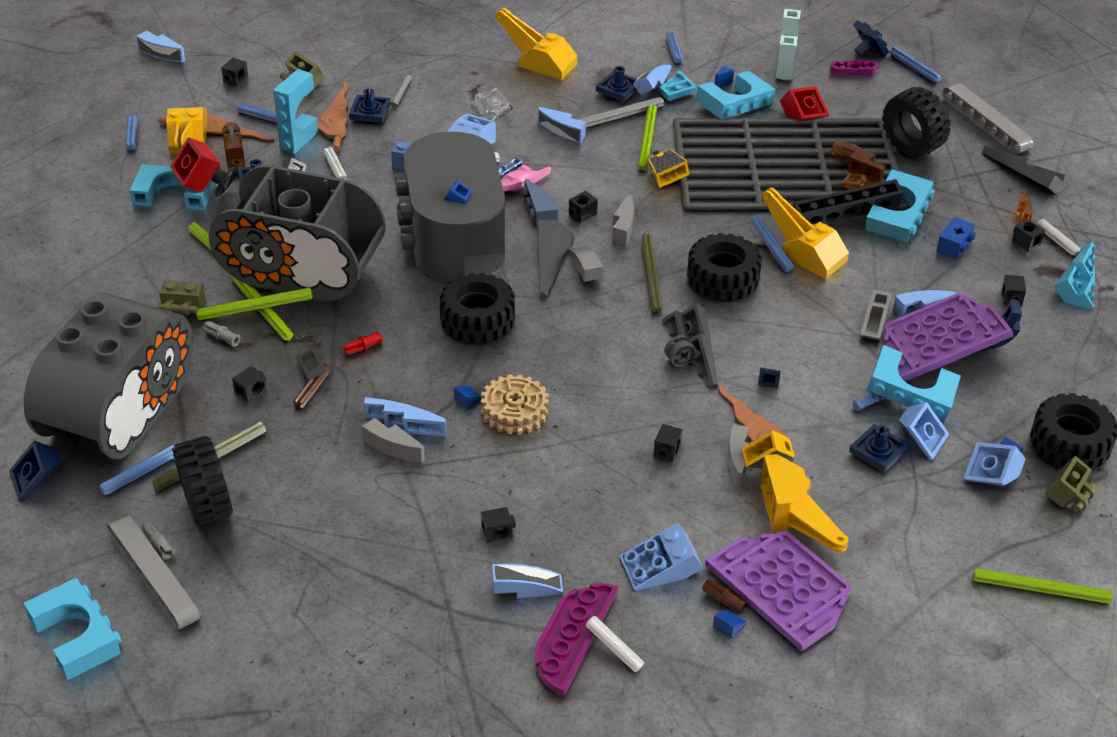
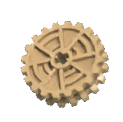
[481,374,549,435]

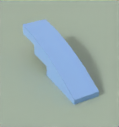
[364,397,446,437]

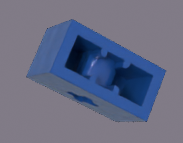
[936,217,976,258]

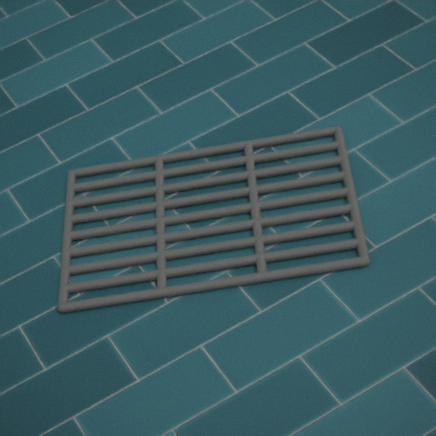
[673,118,908,210]

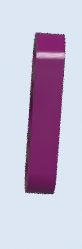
[830,60,878,76]

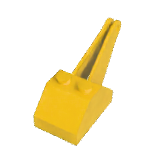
[495,8,578,80]
[166,107,207,154]
[762,187,849,279]
[760,454,848,553]

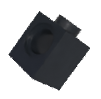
[221,58,248,86]
[568,191,598,222]
[1012,219,1045,252]
[1001,275,1026,306]
[232,366,267,403]
[653,424,683,461]
[481,507,516,543]

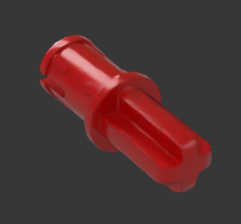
[343,331,383,355]

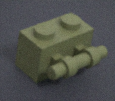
[280,51,324,88]
[157,280,206,315]
[1045,456,1096,513]

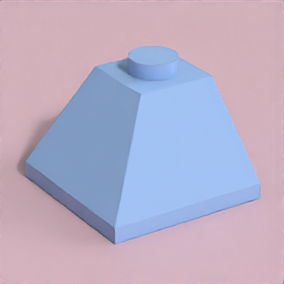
[899,402,949,461]
[963,442,1025,486]

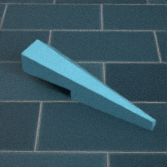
[1054,241,1096,310]

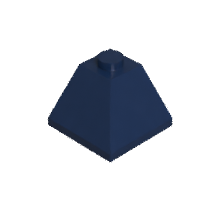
[9,441,61,501]

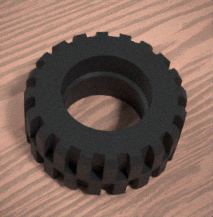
[882,87,951,158]
[687,233,762,302]
[440,273,515,344]
[1030,393,1117,470]
[172,436,233,526]

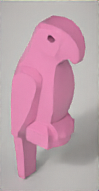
[501,165,551,193]

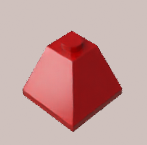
[779,86,829,120]

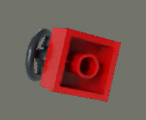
[170,137,238,197]

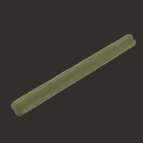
[642,234,663,313]
[152,422,266,491]

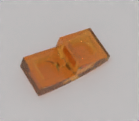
[842,173,880,189]
[1016,191,1033,222]

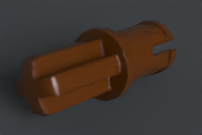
[702,579,747,614]

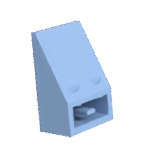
[447,114,496,144]
[620,522,704,591]

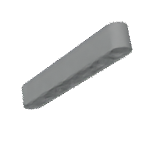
[942,83,1034,155]
[107,514,201,630]

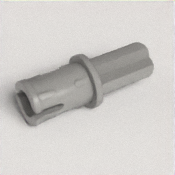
[203,321,240,347]
[142,521,175,560]

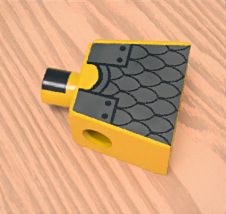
[648,149,690,188]
[741,430,795,469]

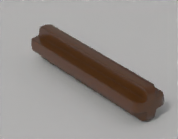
[293,363,331,409]

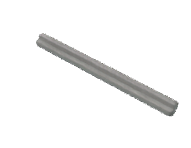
[577,97,664,128]

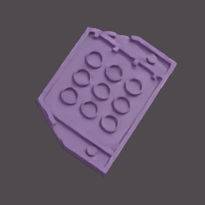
[884,293,1013,382]
[705,531,852,652]

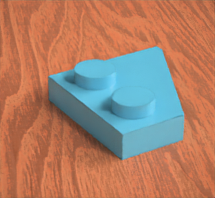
[659,71,697,101]

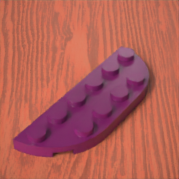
[535,583,618,696]

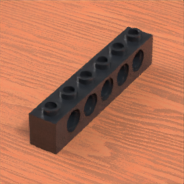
[793,179,903,225]

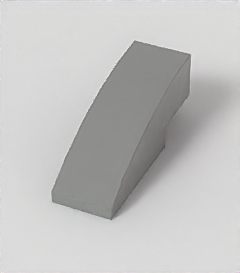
[612,194,634,246]
[568,246,603,282]
[860,289,892,341]
[362,418,425,463]
[728,423,750,488]

